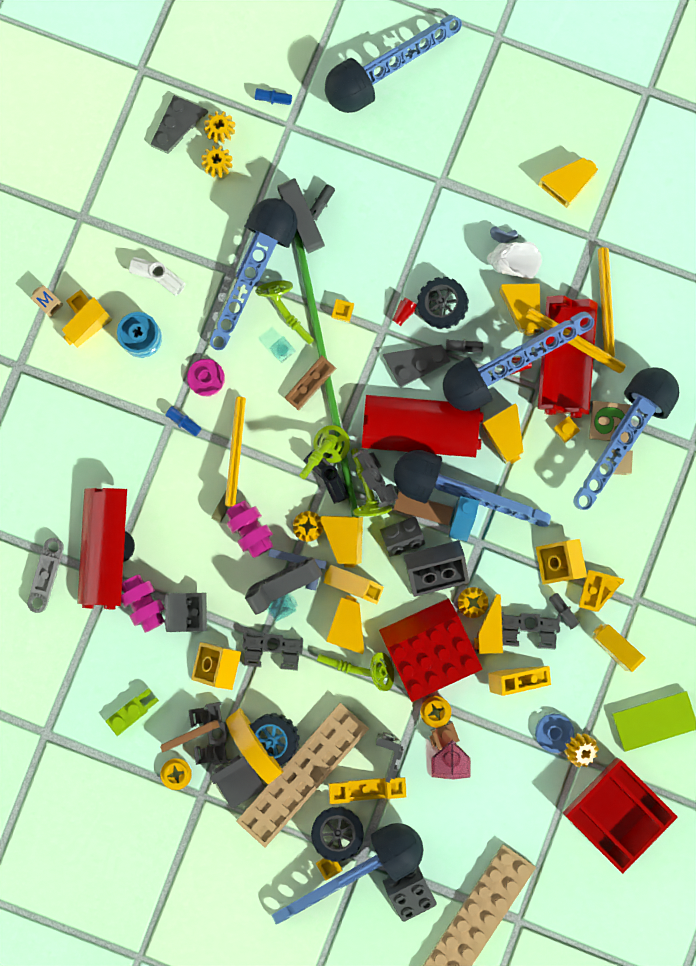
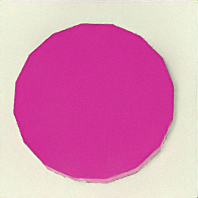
[187,359,225,397]

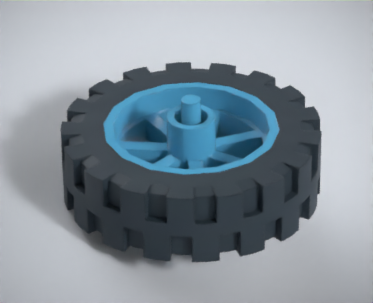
[250,713,300,766]

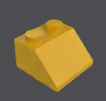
[536,539,587,585]
[191,642,241,690]

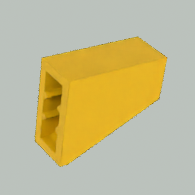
[538,157,598,208]
[500,284,541,336]
[62,297,112,348]
[481,403,524,464]
[321,516,363,568]
[323,565,384,605]
[326,595,364,654]
[592,624,646,672]

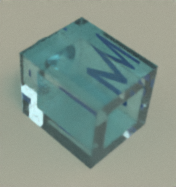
[269,594,298,622]

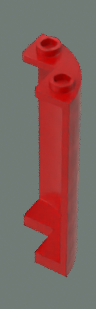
[537,295,598,418]
[361,395,484,458]
[77,488,127,610]

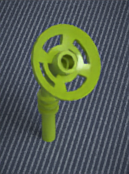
[255,280,314,345]
[299,425,350,479]
[351,448,392,517]
[317,652,394,691]

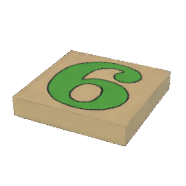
[589,401,631,443]

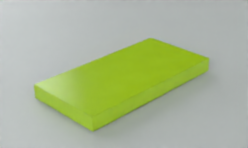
[612,691,696,752]

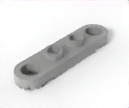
[27,538,64,613]

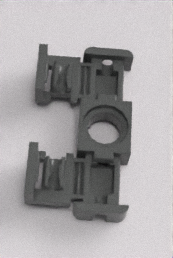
[352,449,399,507]
[501,612,561,650]
[242,632,303,671]
[189,702,230,765]

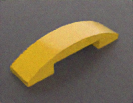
[226,708,284,784]
[329,777,407,804]

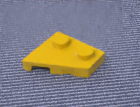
[578,570,625,612]

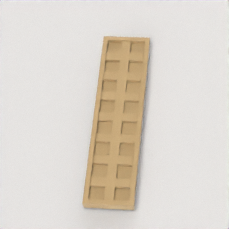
[236,702,369,848]
[423,844,536,966]

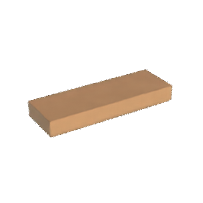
[284,355,337,411]
[393,491,454,526]
[160,720,220,753]

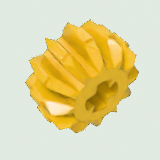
[204,111,236,144]
[201,145,233,178]
[564,733,599,768]

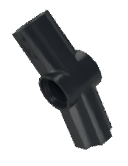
[303,449,349,504]

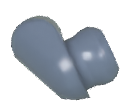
[490,226,518,243]

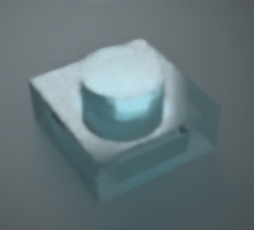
[269,336,296,364]

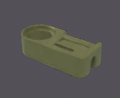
[211,489,238,523]

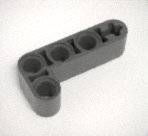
[277,178,325,254]
[245,557,323,615]

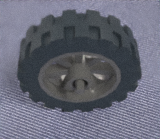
[417,277,469,329]
[311,807,364,862]

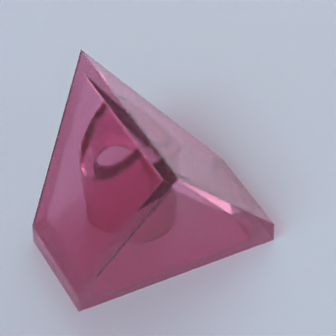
[431,740,471,780]

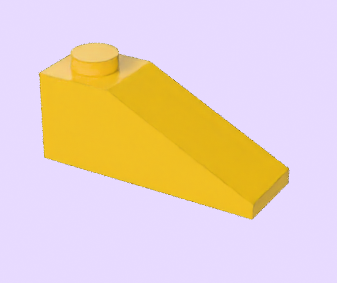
[474,594,503,654]
[488,666,551,696]

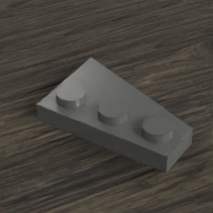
[150,95,208,154]
[383,344,451,388]

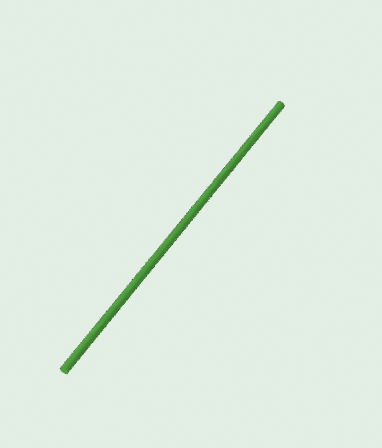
[294,230,360,517]

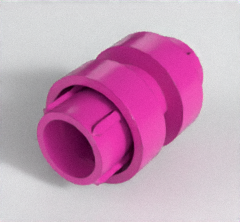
[226,500,273,558]
[121,574,165,633]

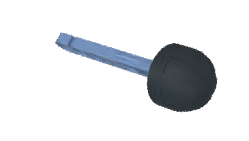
[325,15,462,113]
[209,198,297,351]
[443,312,594,411]
[573,367,680,510]
[393,450,551,527]
[271,823,424,925]

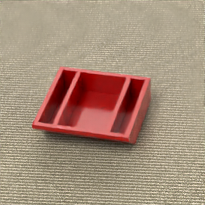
[379,598,483,702]
[562,757,678,874]

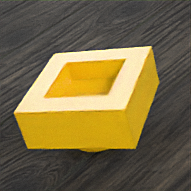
[66,289,90,314]
[331,299,355,323]
[553,416,581,443]
[316,858,343,881]

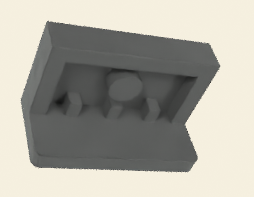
[380,516,425,557]

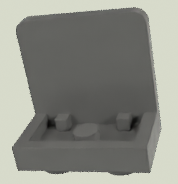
[164,593,207,632]
[376,732,404,783]
[210,755,264,808]
[382,866,437,922]

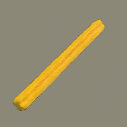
[598,247,615,357]
[525,308,626,373]
[225,396,246,507]

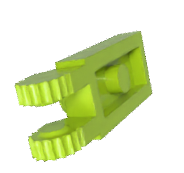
[105,688,159,736]

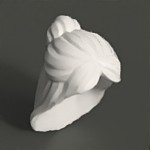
[487,242,542,279]

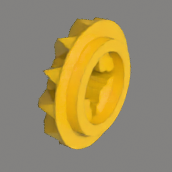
[293,511,323,542]
[458,587,489,618]
[420,696,452,728]
[160,758,192,790]

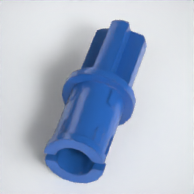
[255,88,292,105]
[165,406,202,436]

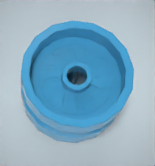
[117,312,162,358]

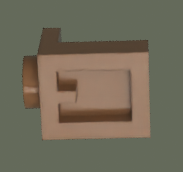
[429,722,460,750]

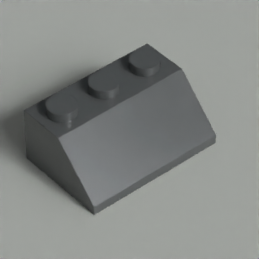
[403,540,470,597]

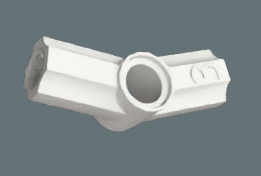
[129,257,186,296]

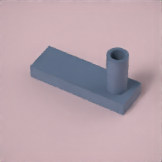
[268,549,327,591]

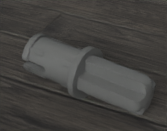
[310,184,335,221]
[445,339,484,354]
[549,593,580,630]

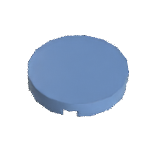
[535,713,575,753]

